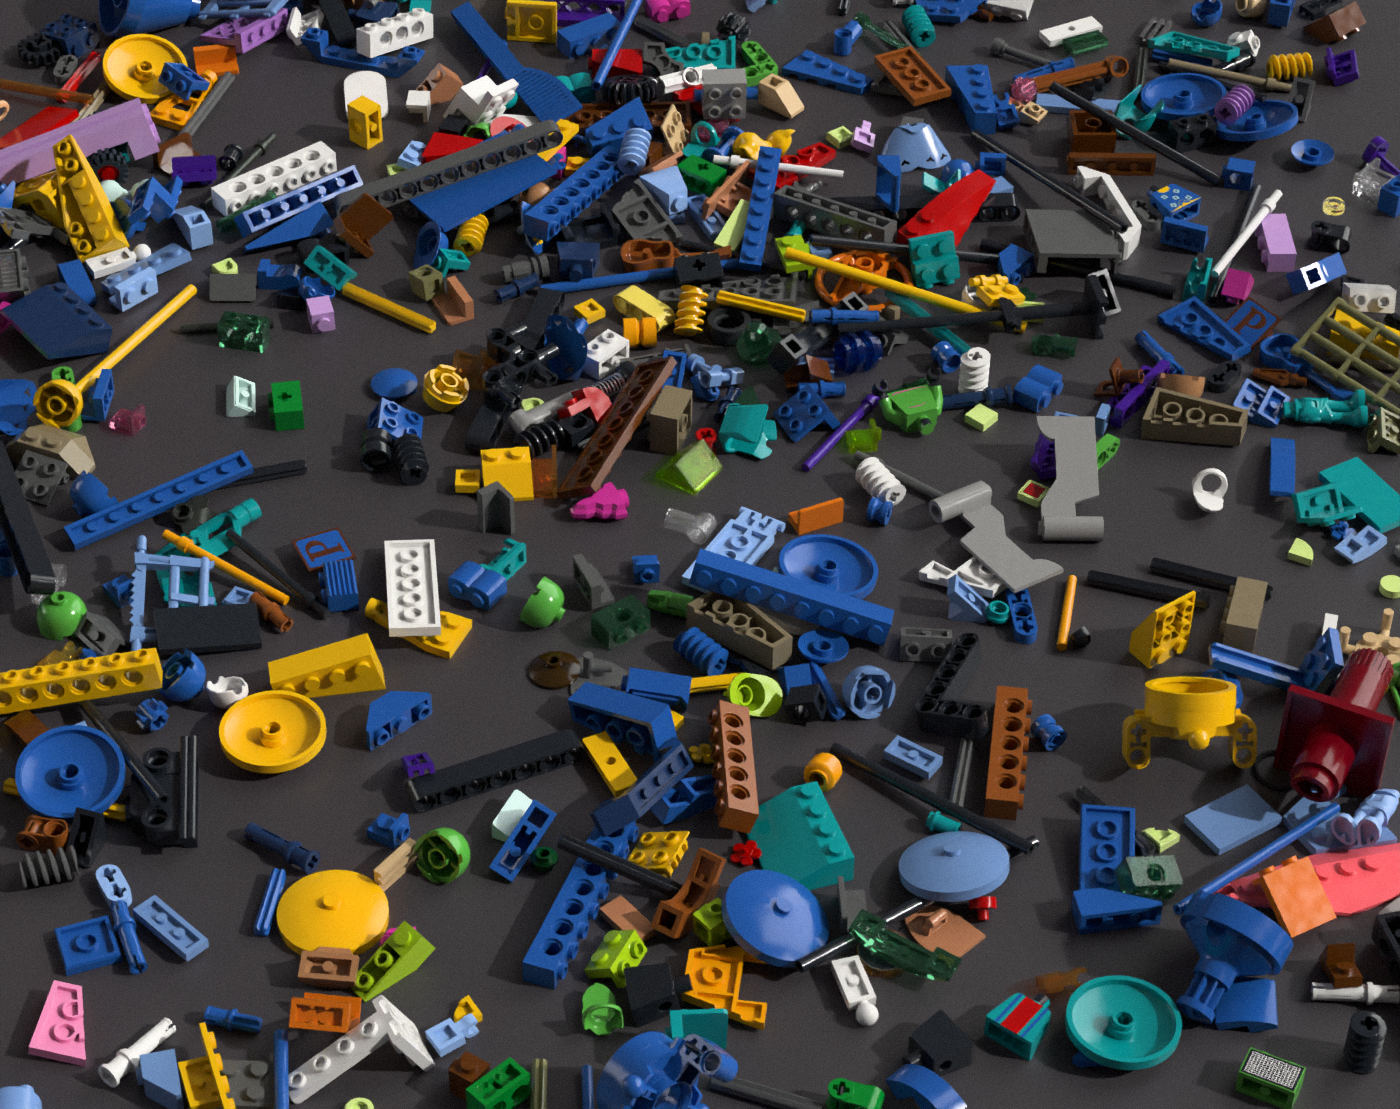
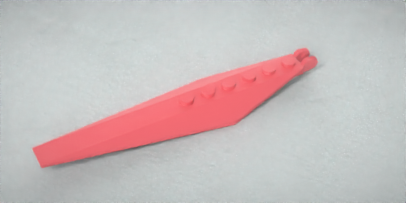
[1213,843,1400,917]

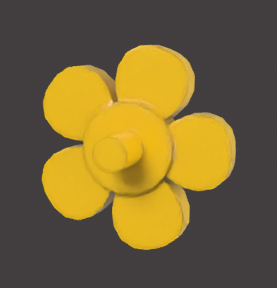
[688,743,713,764]

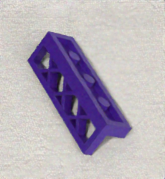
[543,0,625,27]
[1096,359,1170,429]

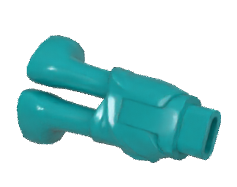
[1283,389,1368,428]

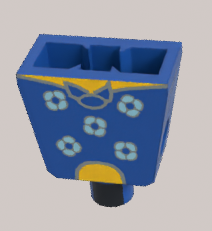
[1147,184,1202,224]

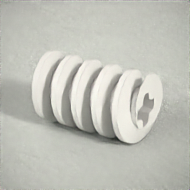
[958,347,990,393]
[855,457,906,507]

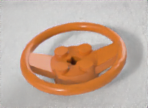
[814,250,913,312]

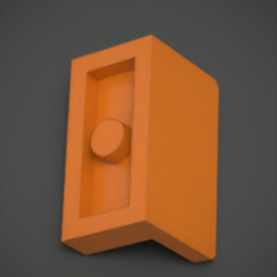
[193,44,239,76]
[788,497,844,535]

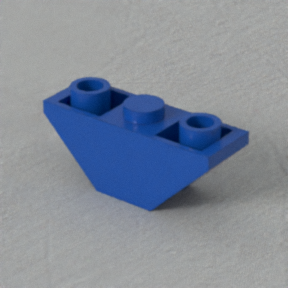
[366,691,432,751]

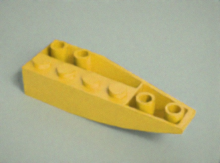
[52,134,130,263]

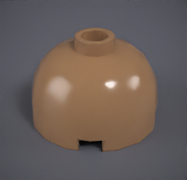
[1157,373,1205,398]

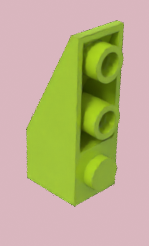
[350,920,436,1002]

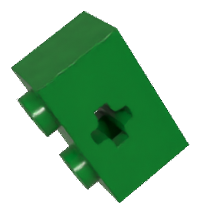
[677,154,727,198]
[267,380,305,431]

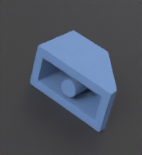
[135,1049,184,1109]

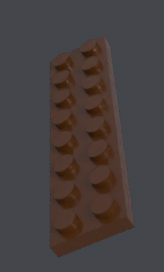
[556,356,677,500]

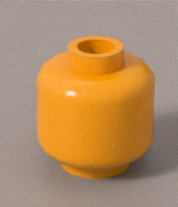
[804,753,842,792]

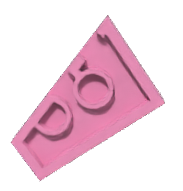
[28,980,86,1067]

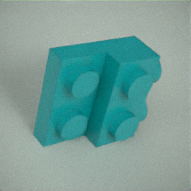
[908,230,960,289]

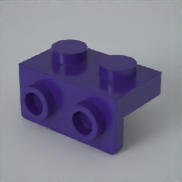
[1324,47,1359,86]
[172,155,217,186]
[1030,433,1056,480]

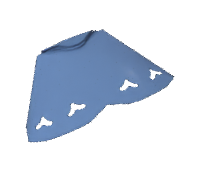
[881,122,951,172]

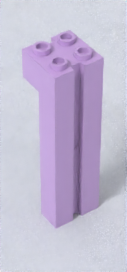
[0,98,161,185]

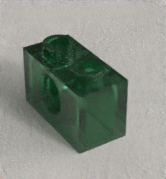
[591,594,650,651]
[1114,855,1184,900]

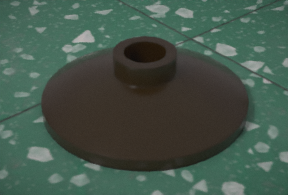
[529,651,581,689]

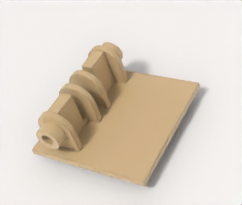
[660,104,690,163]

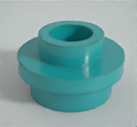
[985,601,1010,624]

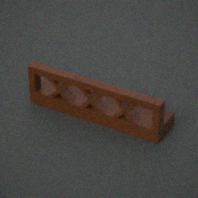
[1066,152,1156,176]

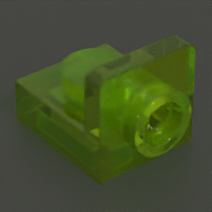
[845,418,882,454]

